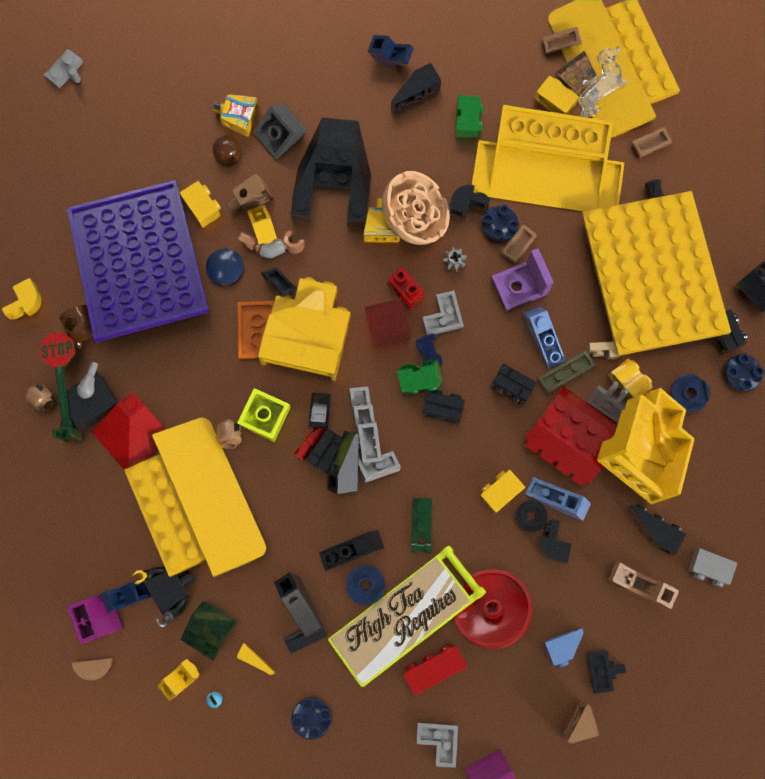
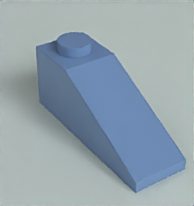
[525,477,591,521]

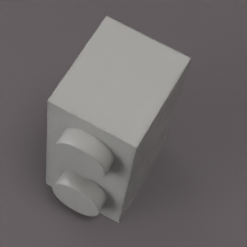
[688,548,737,588]

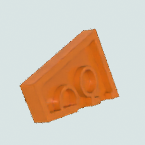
[238,301,275,359]

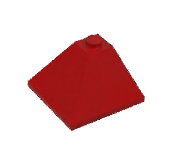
[92,391,167,470]

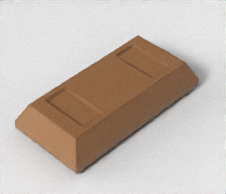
[542,27,582,54]
[631,127,672,157]
[501,224,537,264]

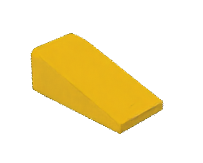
[237,643,275,675]

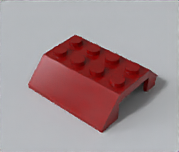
[525,386,618,487]

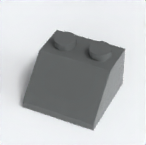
[253,104,307,159]

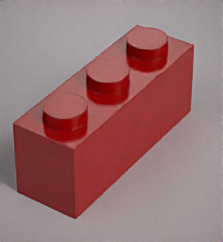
[403,644,467,696]

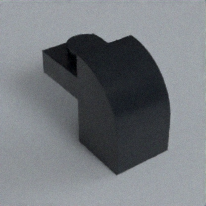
[448,185,491,219]
[538,519,572,564]

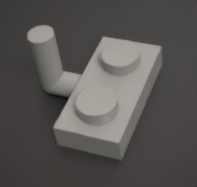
[44,49,83,89]

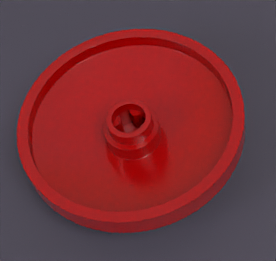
[454,569,533,649]

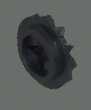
[516,500,547,531]

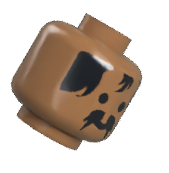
[25,384,55,412]
[217,419,242,449]

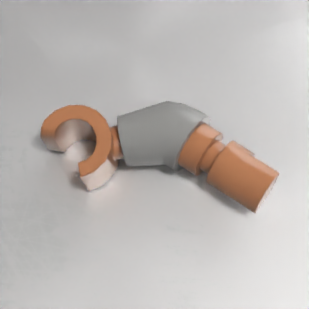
[238,230,305,258]

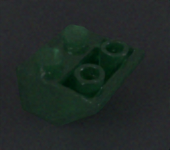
[180,601,236,661]

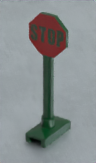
[39,332,83,443]

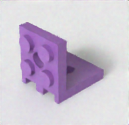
[491,248,554,311]

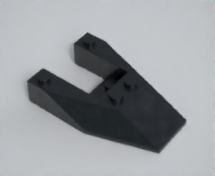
[291,118,371,228]

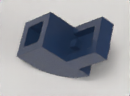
[368,35,414,68]
[101,580,151,613]

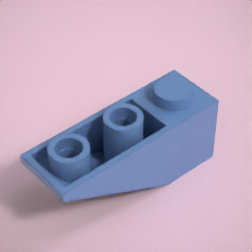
[523,306,566,369]

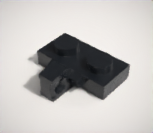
[587,650,626,694]

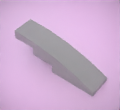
[348,386,382,464]

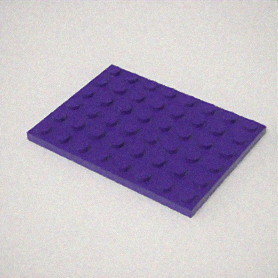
[67,180,209,342]

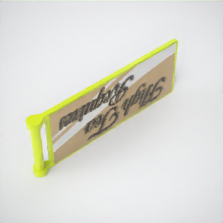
[328,546,486,687]

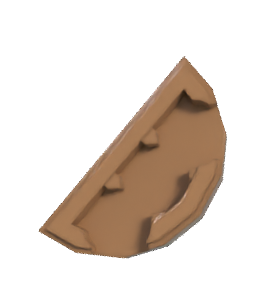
[72,658,113,681]

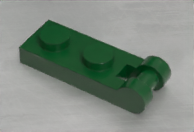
[411,498,432,553]

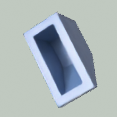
[542,628,584,668]

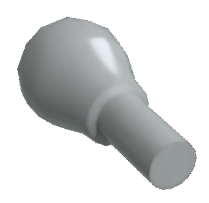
[77,362,98,399]

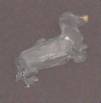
[578,46,629,118]

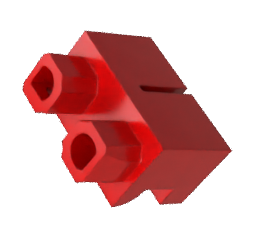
[387,267,424,310]

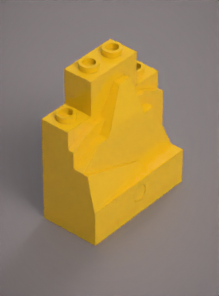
[258,277,351,381]
[597,388,694,504]

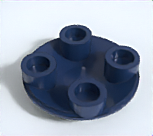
[482,205,519,241]
[206,248,244,286]
[725,353,764,391]
[291,698,331,740]

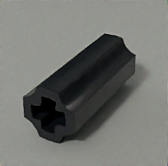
[284,628,327,654]

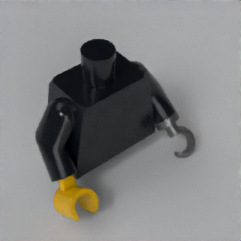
[132,567,195,628]

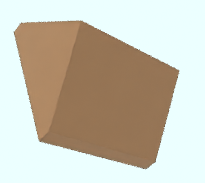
[562,702,599,744]

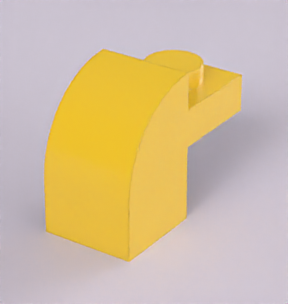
[2,278,42,320]
[157,659,199,702]

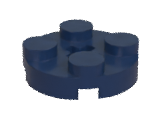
[670,374,710,413]
[346,565,385,605]

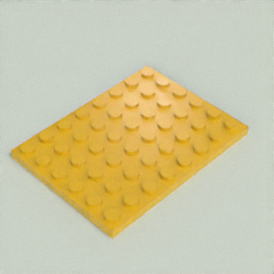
[581,191,731,356]

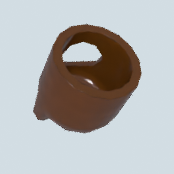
[59,305,93,349]

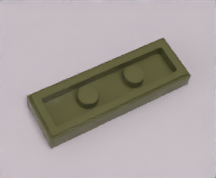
[537,350,596,395]

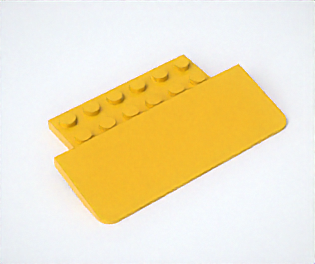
[548,0,680,138]
[472,105,625,212]
[124,418,266,577]

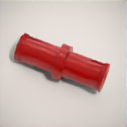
[294,427,326,461]

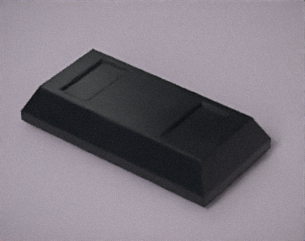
[261,267,297,297]
[308,393,331,428]

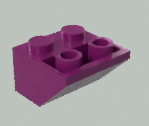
[66,594,123,645]

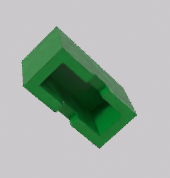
[455,95,483,138]
[397,359,443,394]

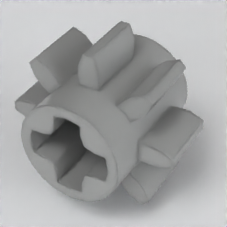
[443,247,467,272]

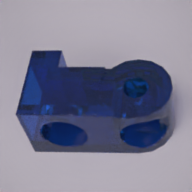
[415,333,443,368]

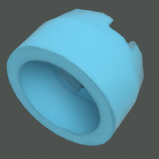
[206,691,223,708]

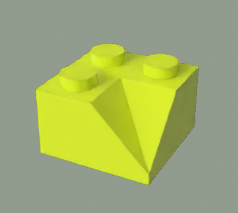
[237,388,291,442]

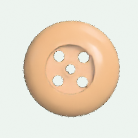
[382,171,450,245]

